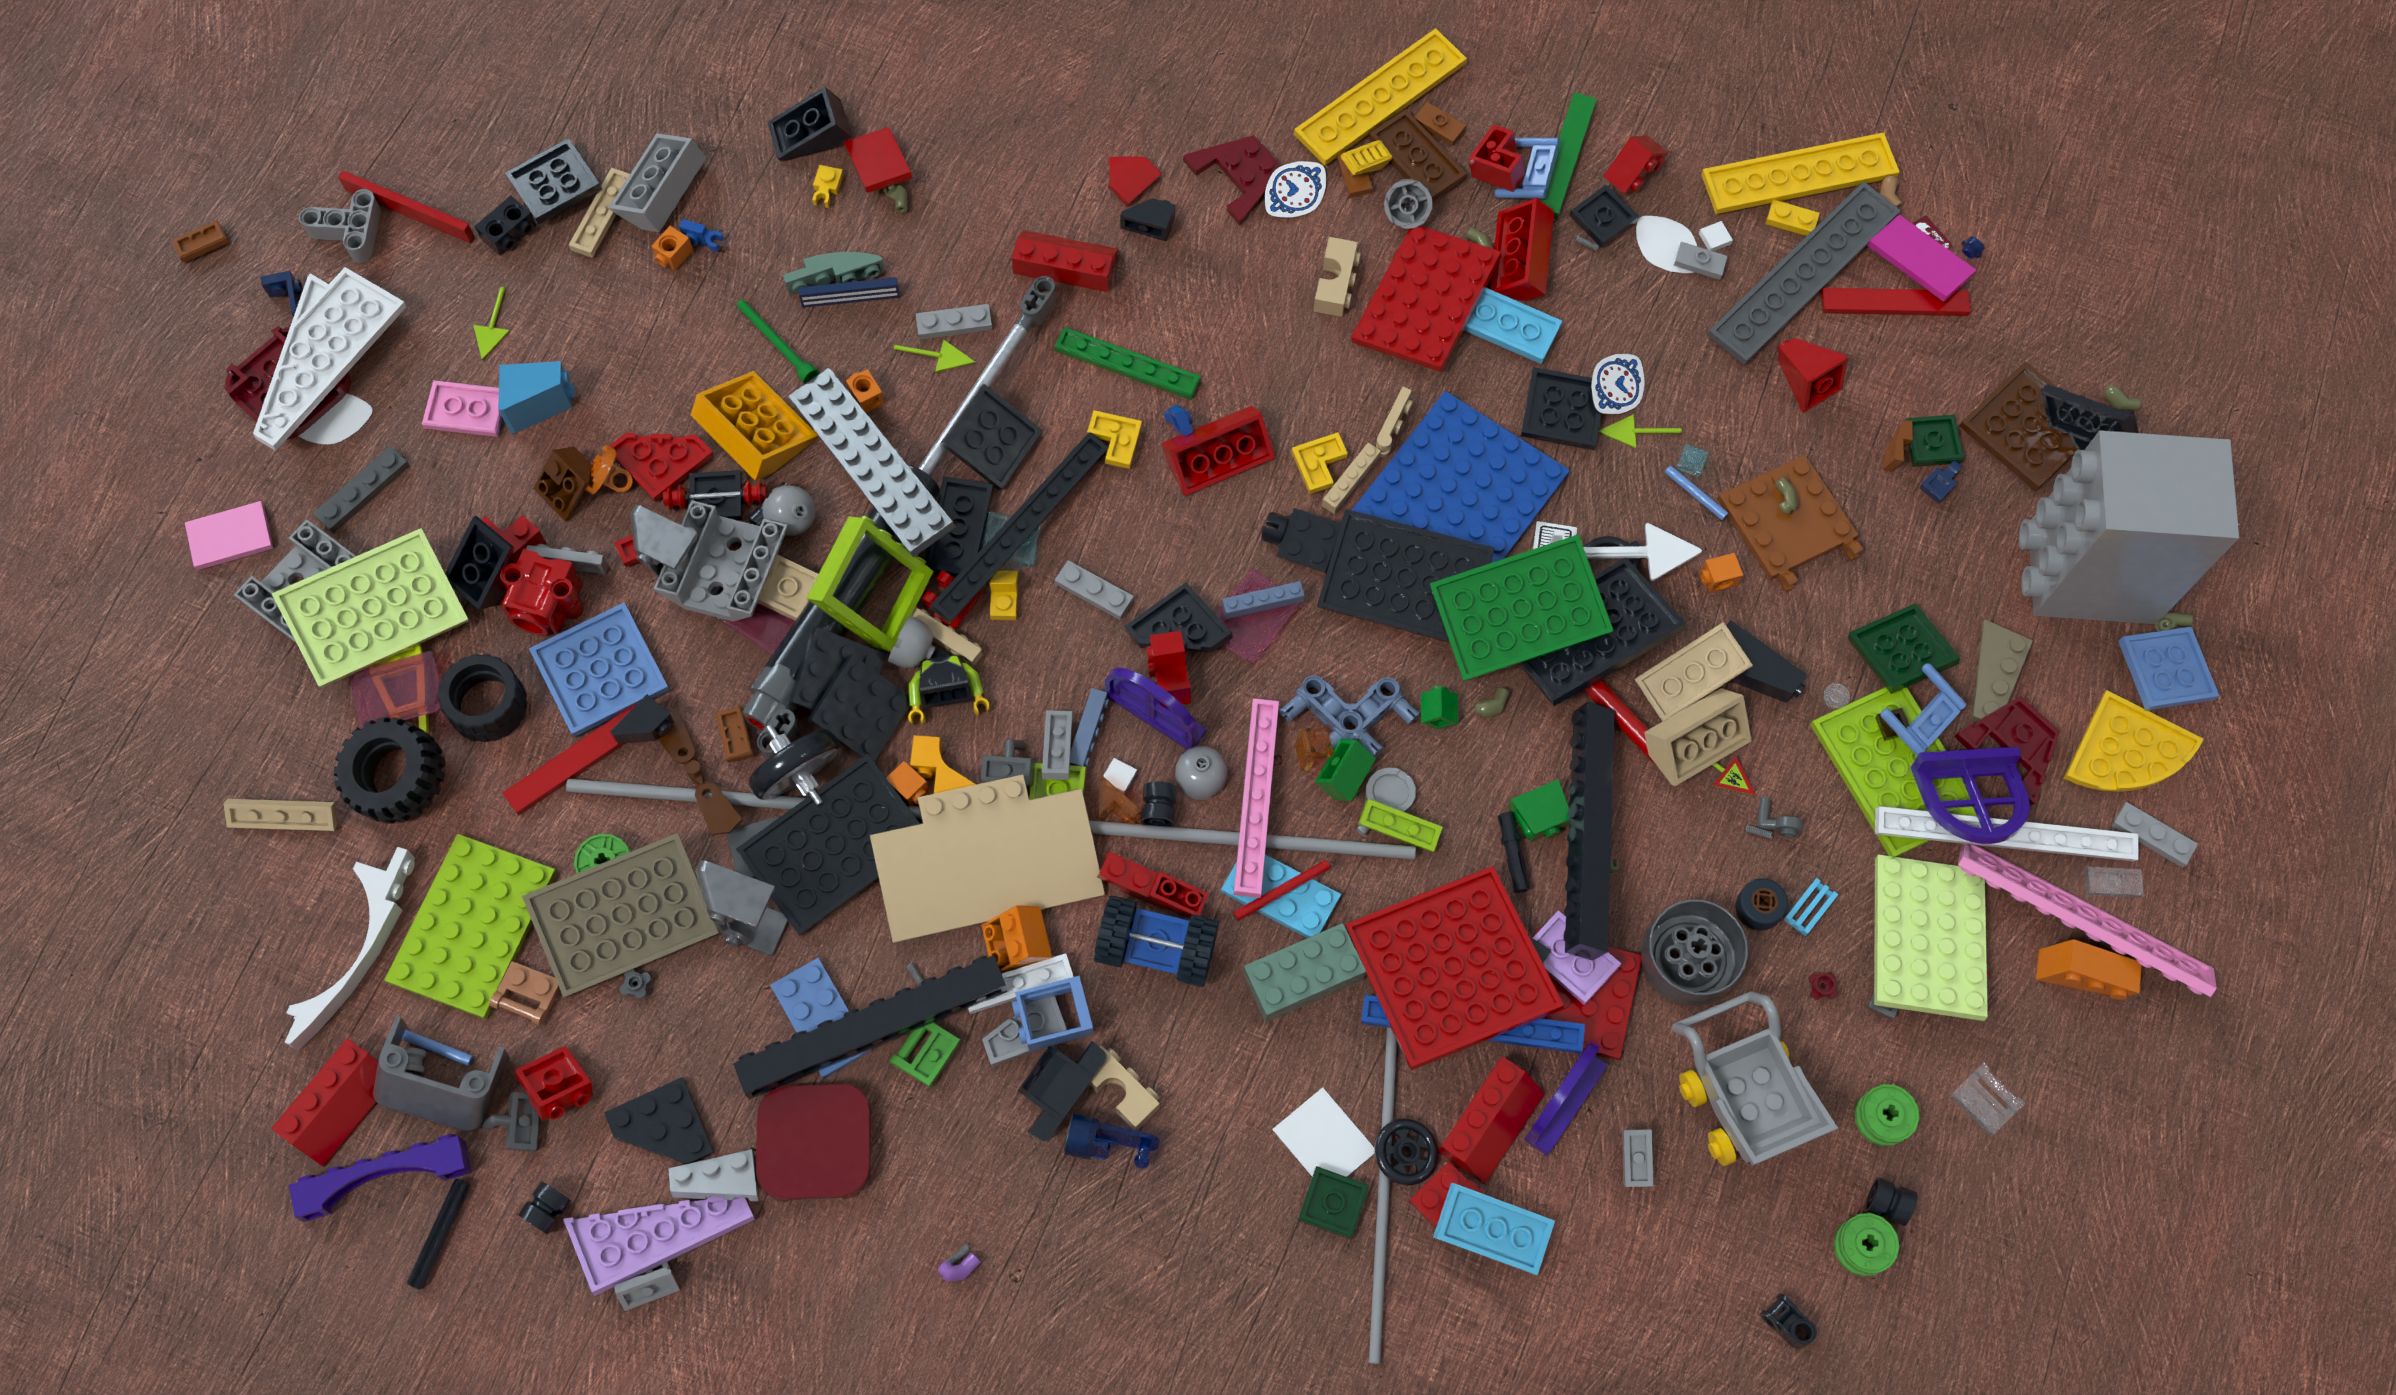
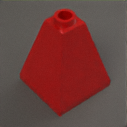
[1778,338,1848,413]

